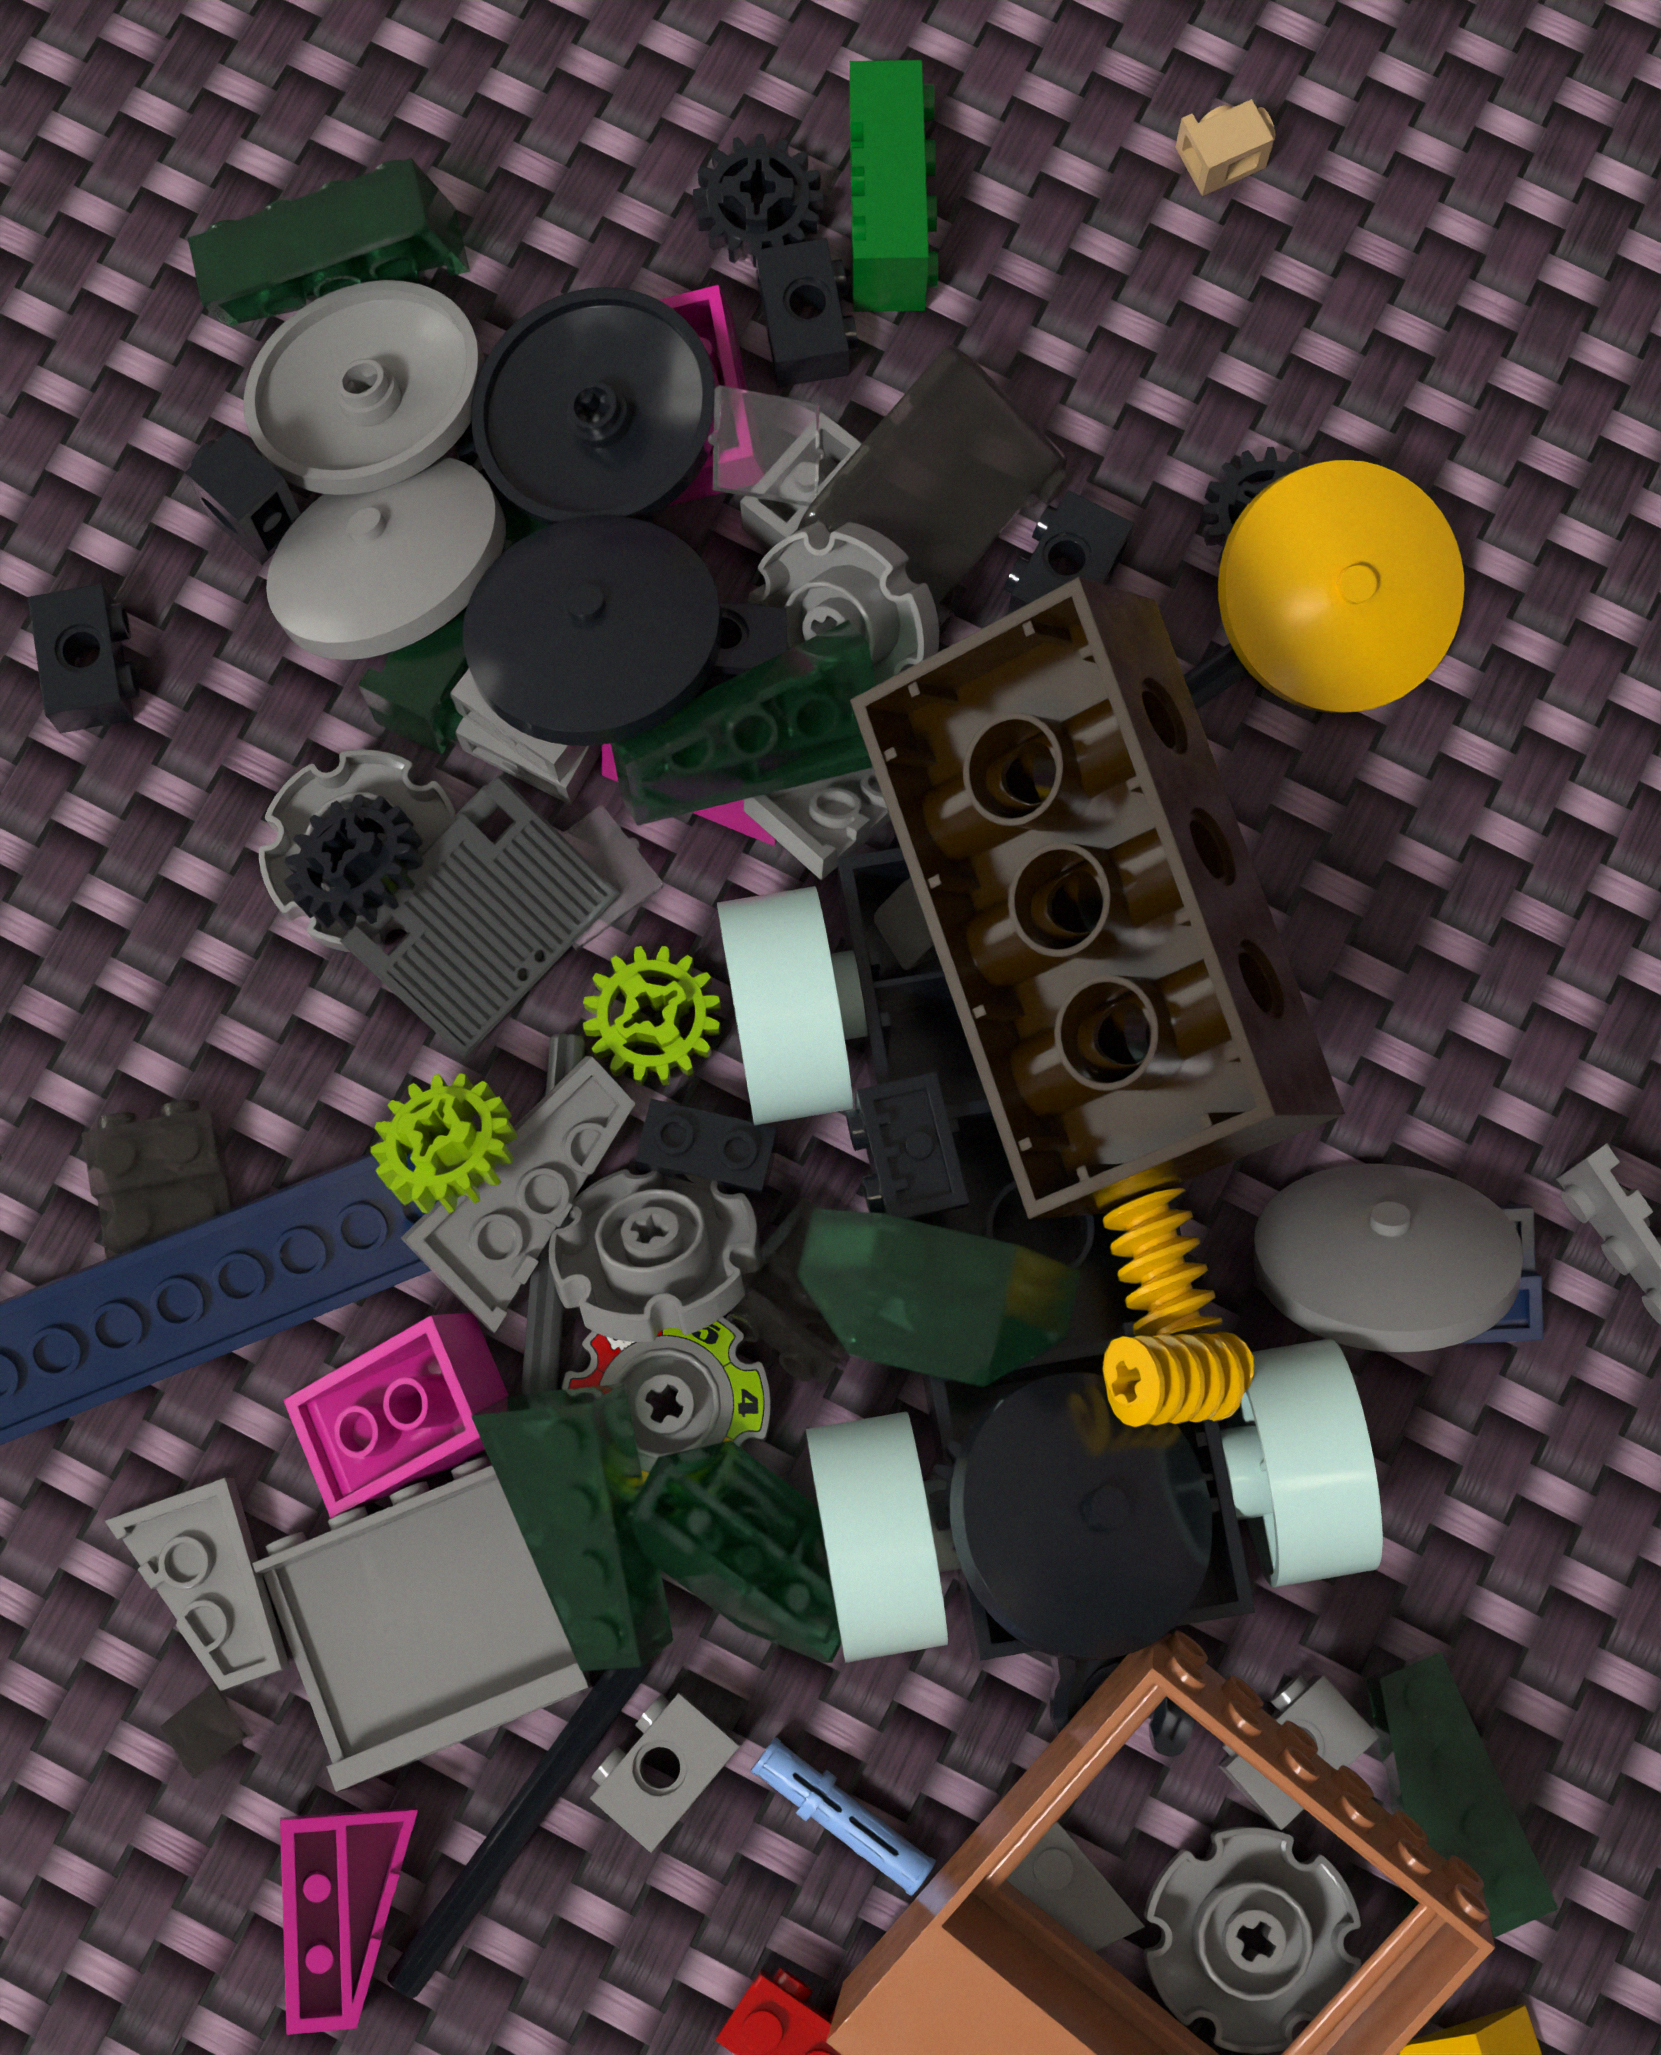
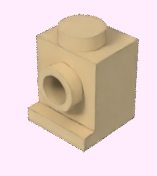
[1175,99,1275,196]

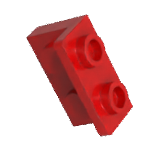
[715,1967,841,2055]

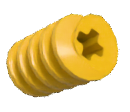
[1103,1188,1223,1337]
[1102,1331,1254,1427]

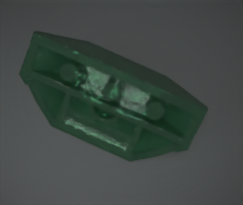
[797,1209,1081,1388]
[627,1440,842,1663]

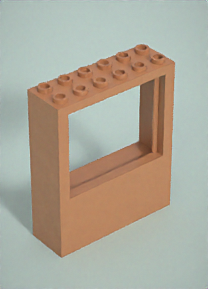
[826,1630,1495,2055]

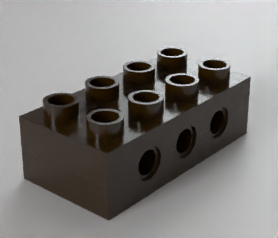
[850,577,1345,1219]

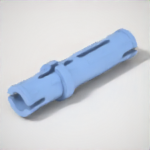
[750,1737,936,1896]

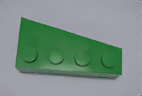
[849,60,938,312]

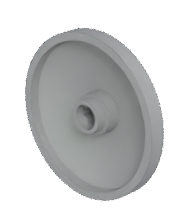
[243,280,485,495]
[266,456,506,660]
[1253,1164,1523,1352]

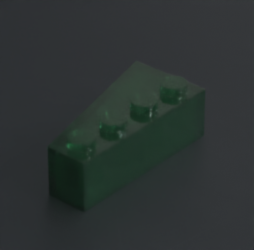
[188,158,470,326]
[471,1383,674,1671]

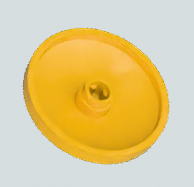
[1218,460,1464,713]

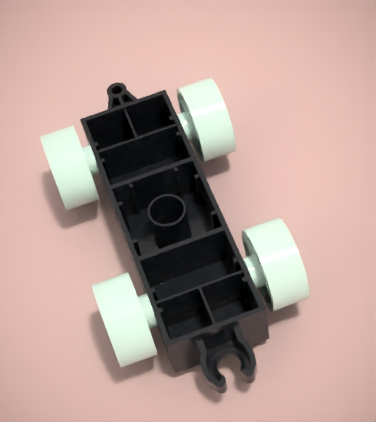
[717,848,1383,1757]

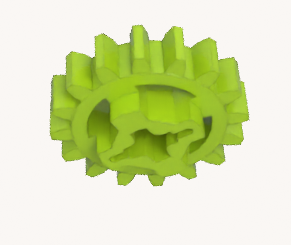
[583,946,721,1086]
[371,1073,517,1213]

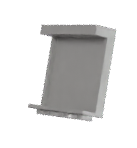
[252,1456,593,1792]

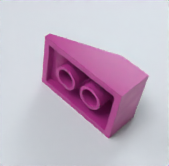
[283,1312,523,1519]

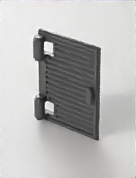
[339,774,620,1059]

